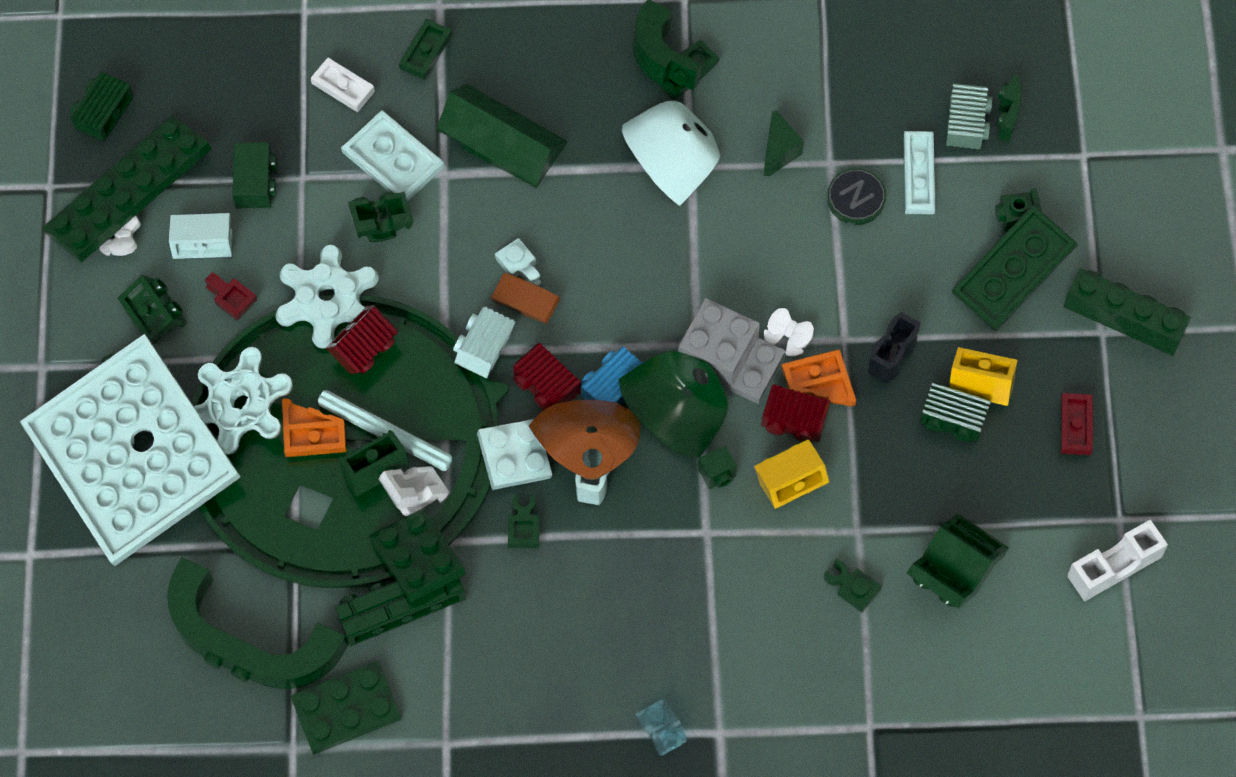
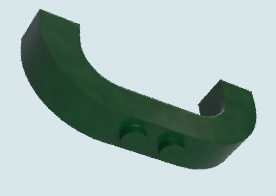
[167,557,348,689]

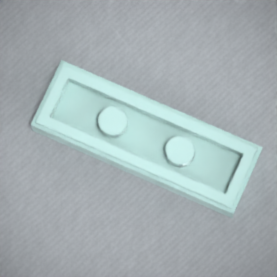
[904,131,935,214]

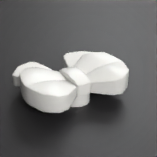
[99,216,141,256]
[764,308,814,357]

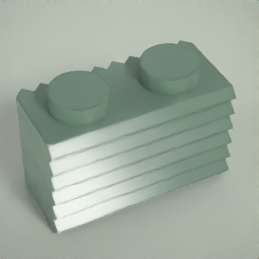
[946,83,993,150]

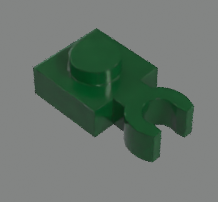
[508,495,540,548]
[824,559,882,613]

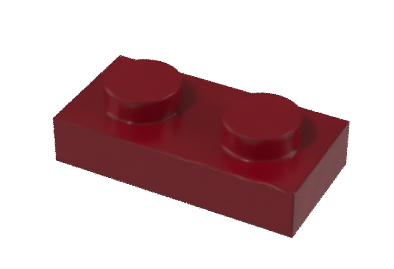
[1060,393,1093,455]

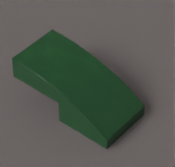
[659,39,720,100]

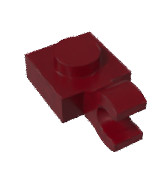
[204,272,257,321]

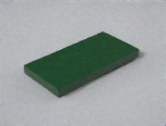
[951,205,1078,332]

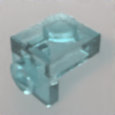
[635,699,687,756]

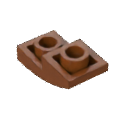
[491,273,561,324]

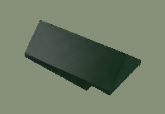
[437,84,567,188]

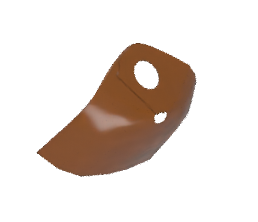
[529,400,641,479]

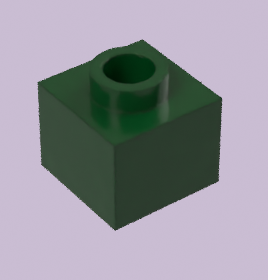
[698,445,737,489]

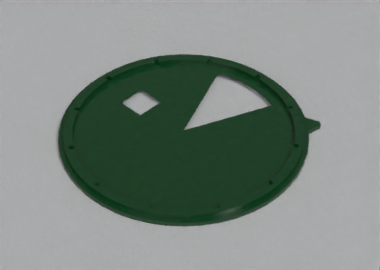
[191,295,510,588]

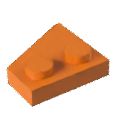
[781,349,856,407]
[282,399,347,457]

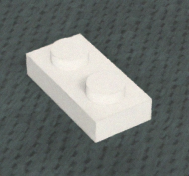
[311,58,375,112]

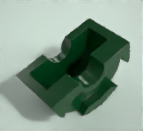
[348,192,414,242]

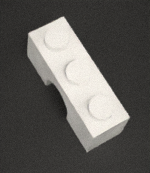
[1067,520,1168,602]

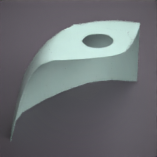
[622,101,720,206]

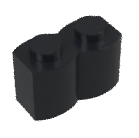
[868,312,920,384]

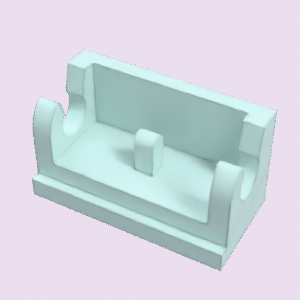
[169,213,232,259]

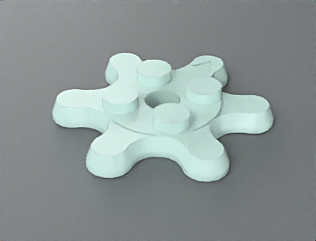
[275,245,379,348]
[194,347,292,454]

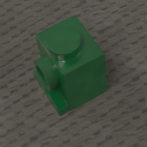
[995,188,1042,232]

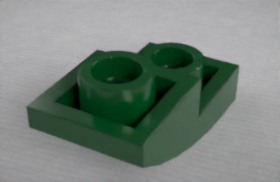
[997,74,1021,143]

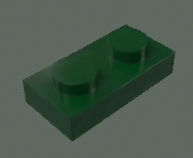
[399,19,452,80]

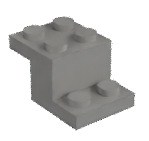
[678,298,785,404]

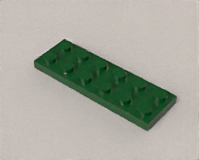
[42,115,212,263]

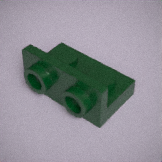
[118,275,187,344]

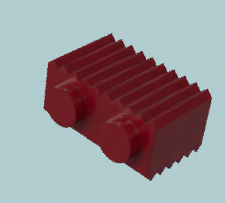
[326,305,399,374]
[513,343,581,410]
[761,384,830,443]

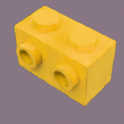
[949,347,1018,406]
[754,439,830,509]

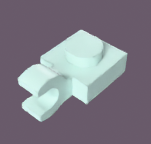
[495,238,541,286]

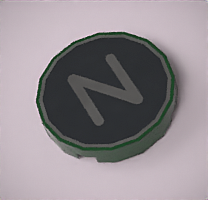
[827,169,886,225]

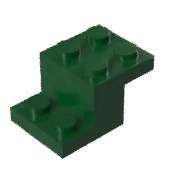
[906,514,1009,609]

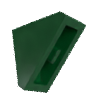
[764,111,803,176]

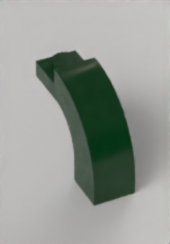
[633,0,702,91]

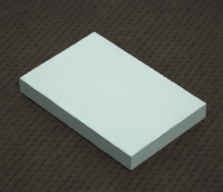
[341,110,445,201]

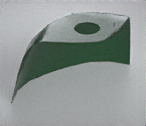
[618,351,728,457]

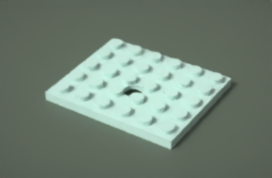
[20,334,241,566]

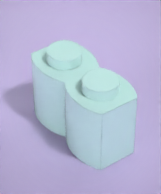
[575,432,610,505]

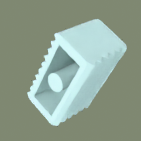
[453,306,515,378]

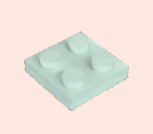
[477,419,552,490]

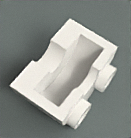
[379,466,450,516]

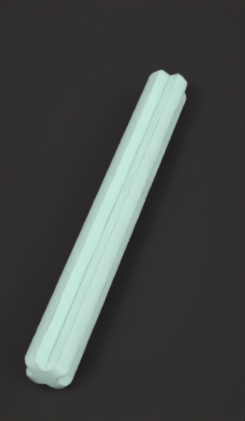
[318,390,453,471]

